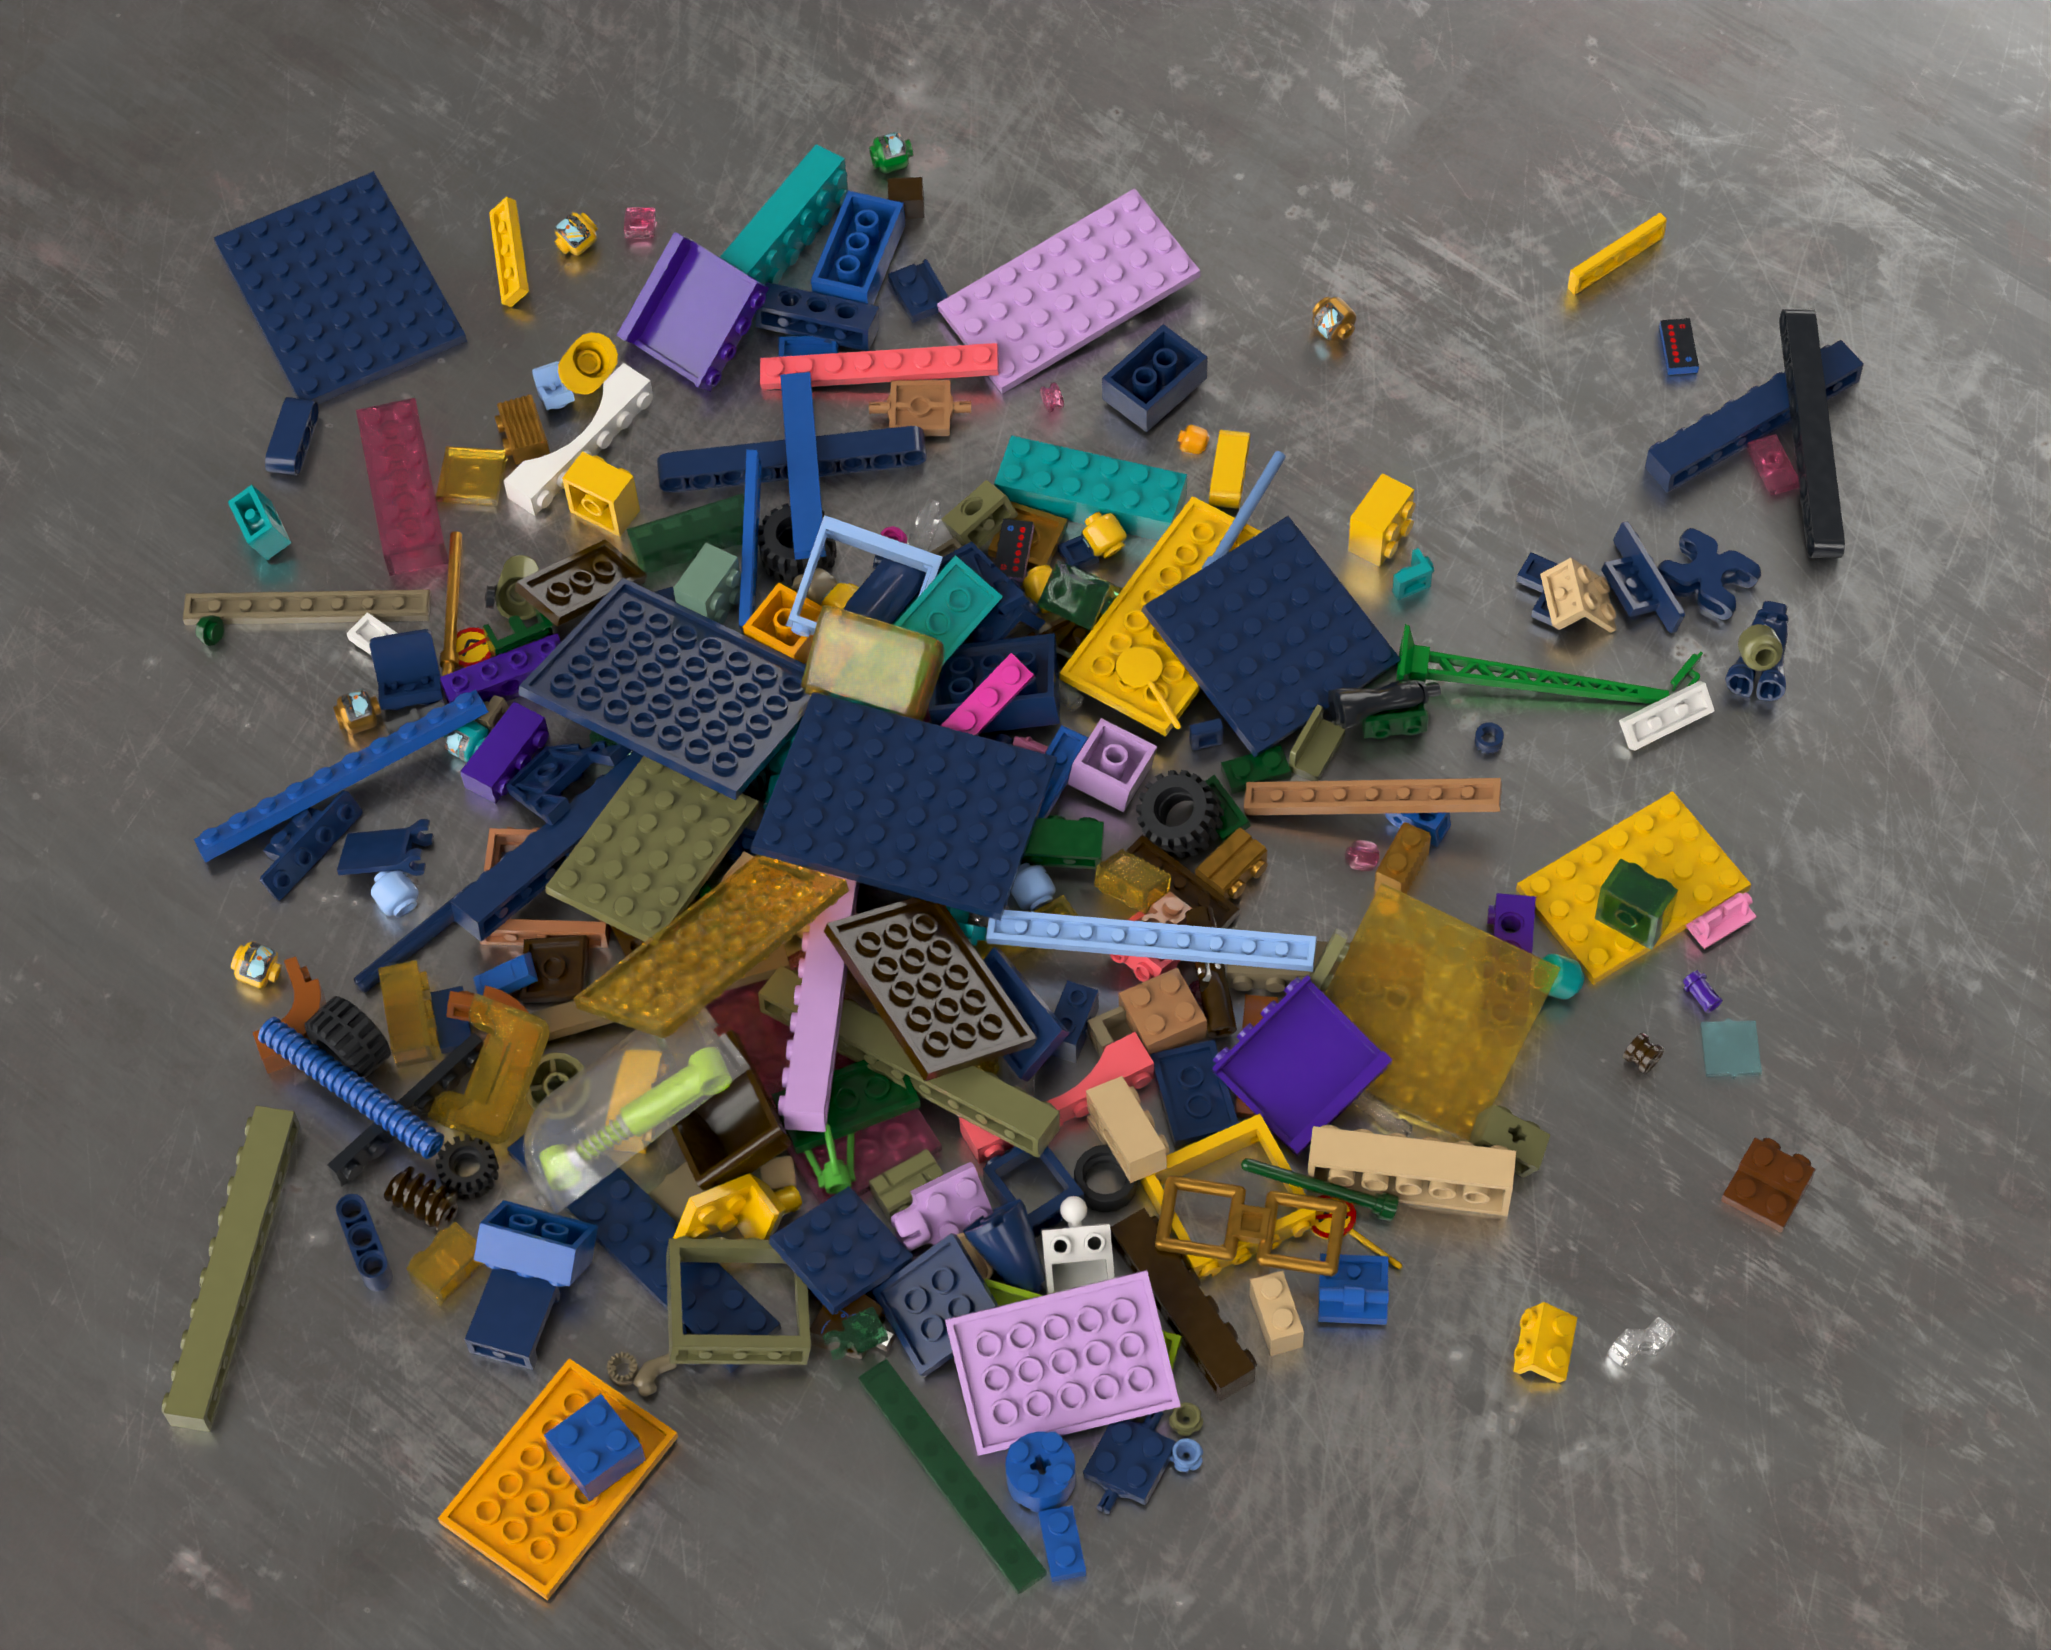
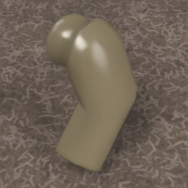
[634,1353,677,1396]

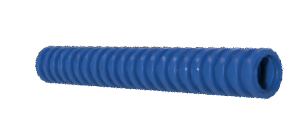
[258,1017,444,1159]

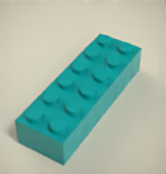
[720,144,848,285]
[994,435,1187,541]

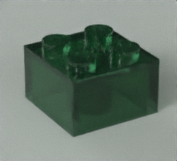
[1595,858,1678,950]

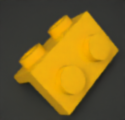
[1513,1302,1578,1383]

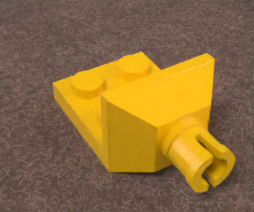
[673,1173,802,1240]

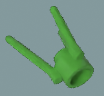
[804,1124,856,1194]

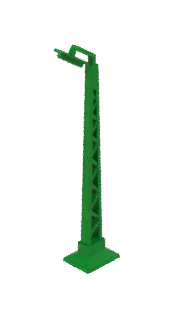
[1396,624,1703,704]

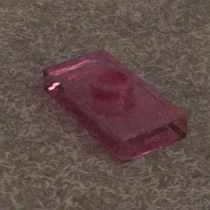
[1747,434,1799,496]

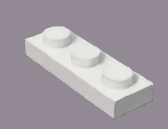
[1619,681,1715,751]

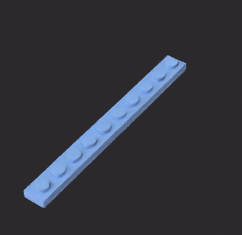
[986,910,1317,972]

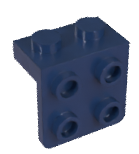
[969,578,1046,643]
[369,629,443,710]

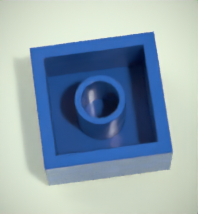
[544,1394,646,1501]

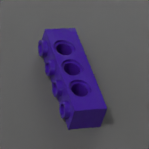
[440,633,561,704]
[1481,893,1536,1027]

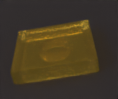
[436,446,507,506]

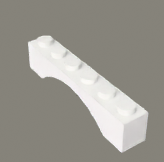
[504,363,654,516]

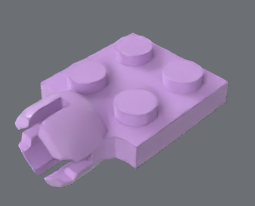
[891,1162,993,1251]

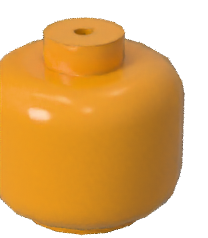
[1177,424,1209,454]

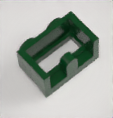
[483,608,553,657]

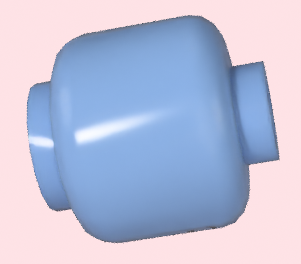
[1011,863,1056,912]
[371,870,419,918]

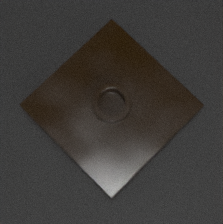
[520,935,589,1004]

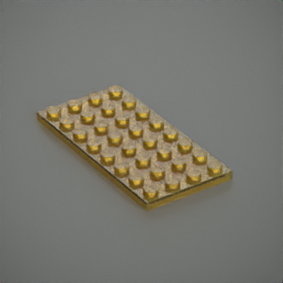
[573,854,849,1039]

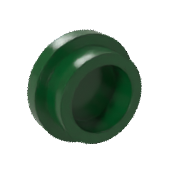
[195,615,224,646]

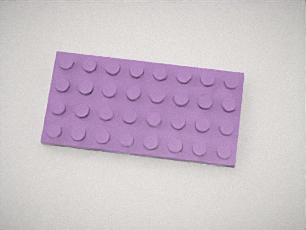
[937,188,1200,394]

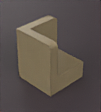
[1087,1006,1132,1058]

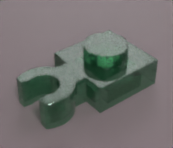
[823,1306,889,1360]

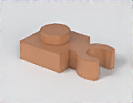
[1141,892,1192,925]

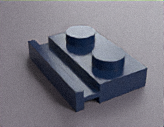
[888,259,949,323]

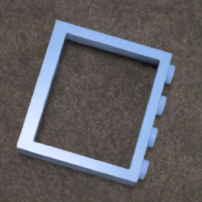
[786,515,943,657]

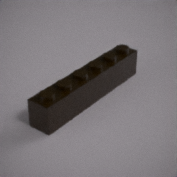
[1110,1208,1257,1402]

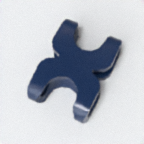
[1657,528,1761,620]

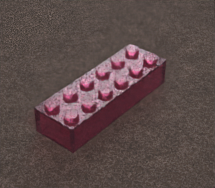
[356,398,449,576]

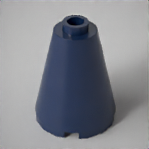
[963,1199,1046,1293]

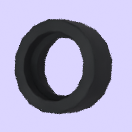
[1074,1145,1138,1213]

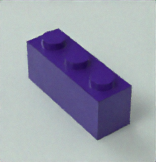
[460,702,549,804]

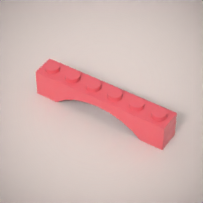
[959,1032,1154,1164]

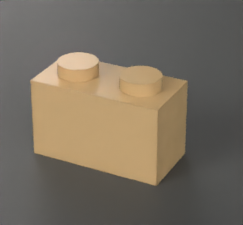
[1249,1270,1304,1356]

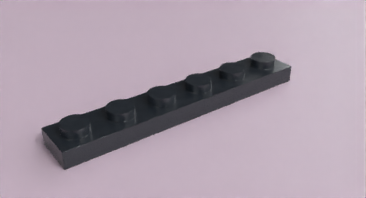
[327,1033,487,1187]

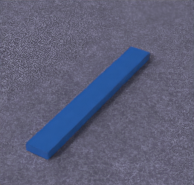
[780,372,826,560]

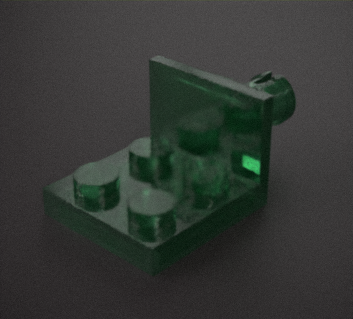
[1037,560,1123,630]

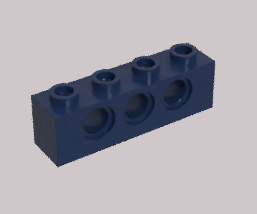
[755,282,879,351]

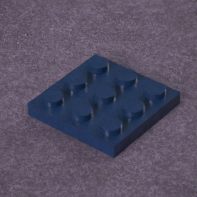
[769,1186,913,1315]
[871,1233,999,1377]

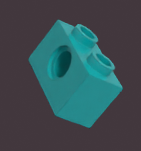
[228,485,292,560]

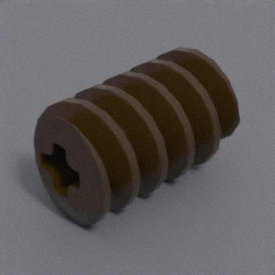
[384,1166,458,1233]

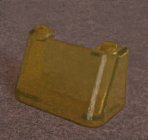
[801,605,946,721]
[428,993,550,1144]

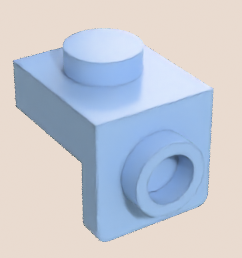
[532,361,575,410]

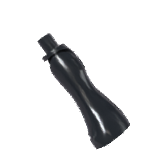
[1328,680,1441,729]

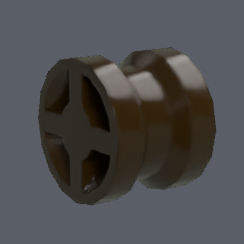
[1623,1032,1665,1074]

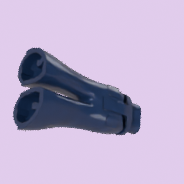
[1725,601,1789,701]

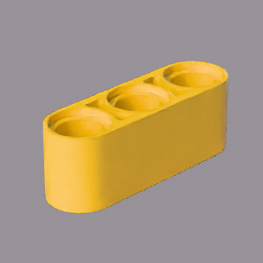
[1209,429,1250,509]

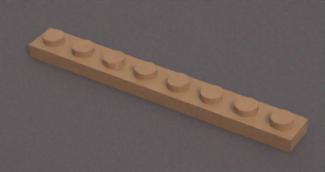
[1244,778,1502,816]

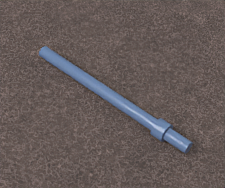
[1202,451,1286,569]

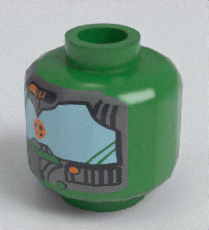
[869,132,913,173]

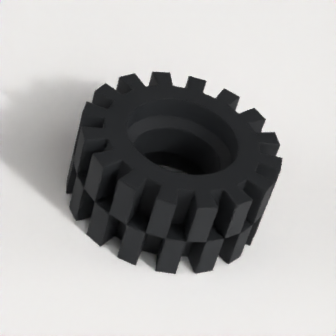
[435,1134,499,1200]

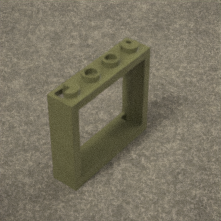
[666,1236,811,1365]

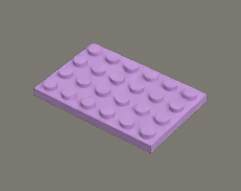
[945,1270,1181,1456]

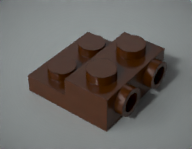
[1721,1137,1816,1233]

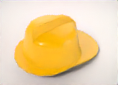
[558,332,618,395]

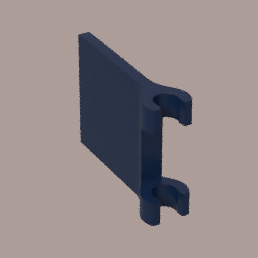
[337,819,434,876]

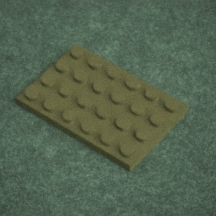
[546,756,759,948]

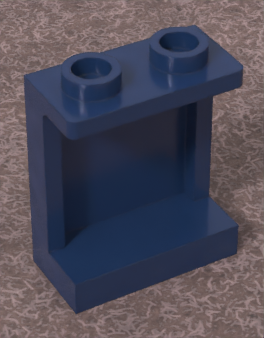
[464,1269,561,1370]

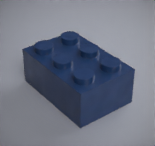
[1102,324,1208,432]

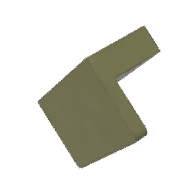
[1289,704,1345,781]

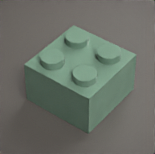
[673,543,741,625]

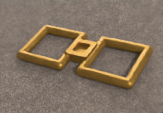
[1155,1176,1347,1276]

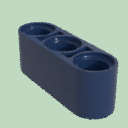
[265,397,319,476]
[336,1194,393,1292]

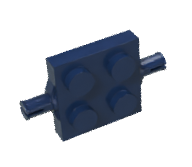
[1083,1411,1176,1514]

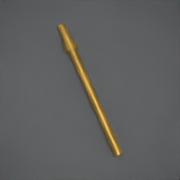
[439,531,462,686]

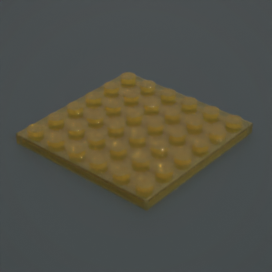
[1324,883,1561,1142]

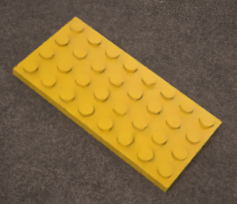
[1059,496,1262,736]

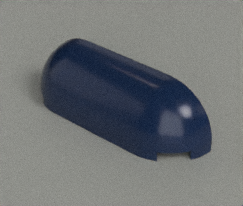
[839,558,926,649]

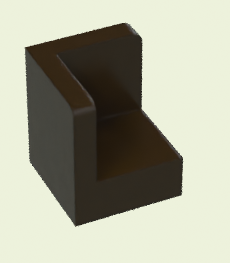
[888,177,925,219]

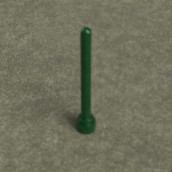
[1241,1158,1398,1222]

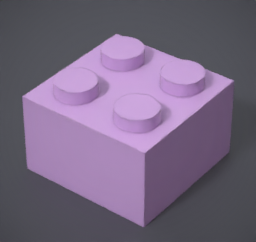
[1068,718,1157,812]

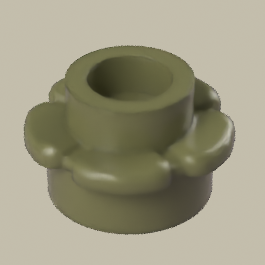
[1169,1402,1203,1436]

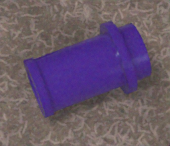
[1683,970,1723,1013]

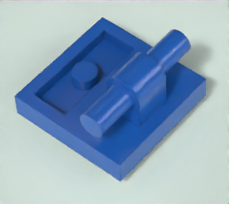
[1318,1253,1389,1325]

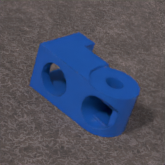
[1385,813,1451,847]

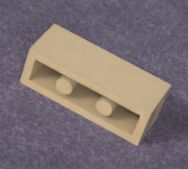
[1086,1076,1170,1183]

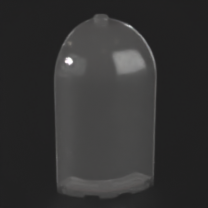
[524,989,750,1214]

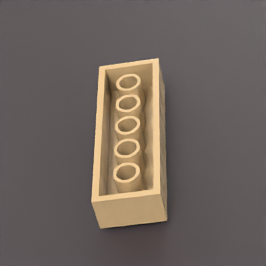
[1306,1125,1516,1216]

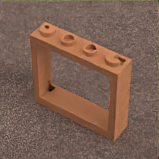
[480,827,611,948]

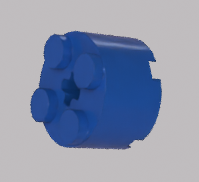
[1005,1432,1076,1512]

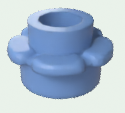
[1170,1438,1203,1472]

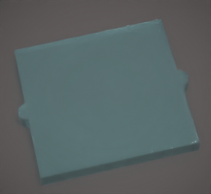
[1700,1018,1762,1079]

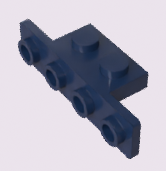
[1601,521,1685,634]
[260,790,363,900]

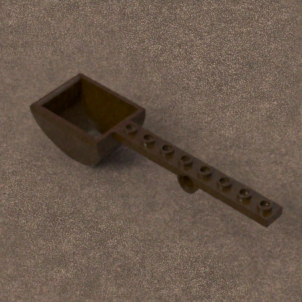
[611,925,793,1191]

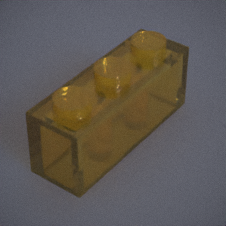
[378,960,440,1068]

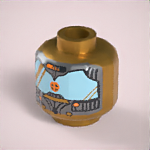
[1312,297,1356,341]
[333,689,382,734]

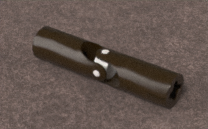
[1185,906,1237,1038]

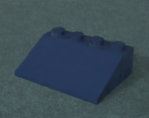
[929,633,1060,733]

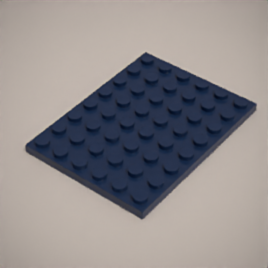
[213,171,467,404]
[519,578,835,801]
[751,692,1057,921]

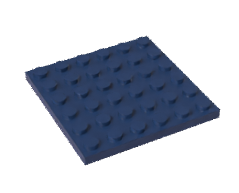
[1141,516,1401,758]

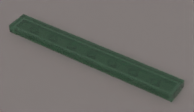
[858,1359,1047,1595]

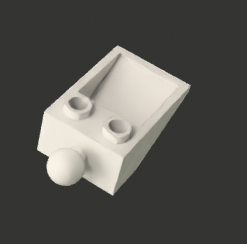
[1041,1196,1115,1294]

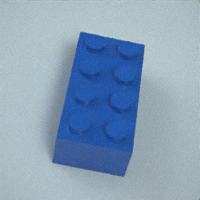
[811,190,906,305]

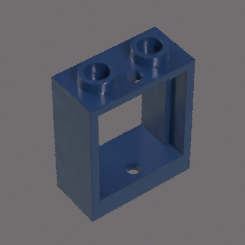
[983,1146,1084,1239]

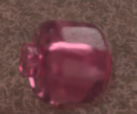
[1345,839,1380,871]

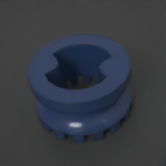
[1475,722,1504,754]

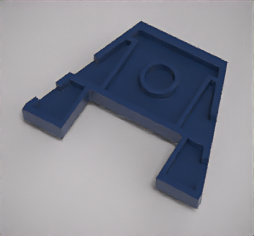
[917,542,1029,614]
[505,741,632,825]

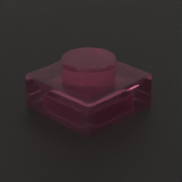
[624,208,656,238]

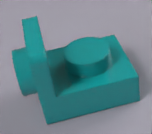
[1392,548,1434,601]

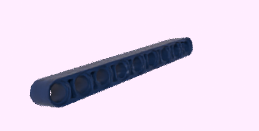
[657,426,927,493]

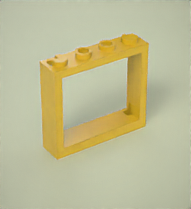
[1140,1114,1316,1279]

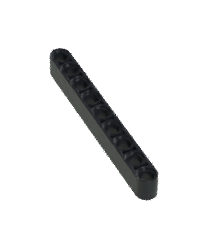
[1779,308,1845,558]

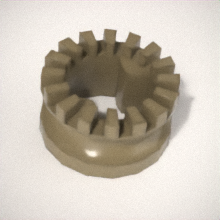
[607,1352,639,1387]

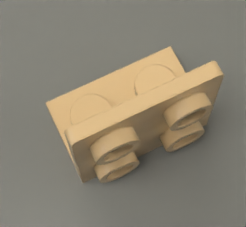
[1540,558,1617,633]

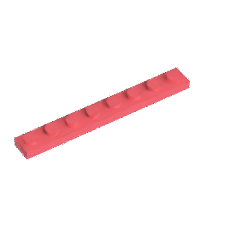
[760,343,999,390]

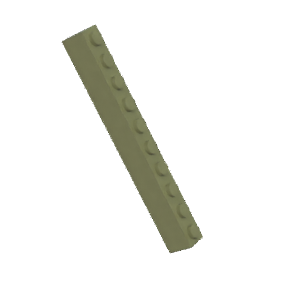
[758,965,1060,1158]
[162,1106,300,1432]

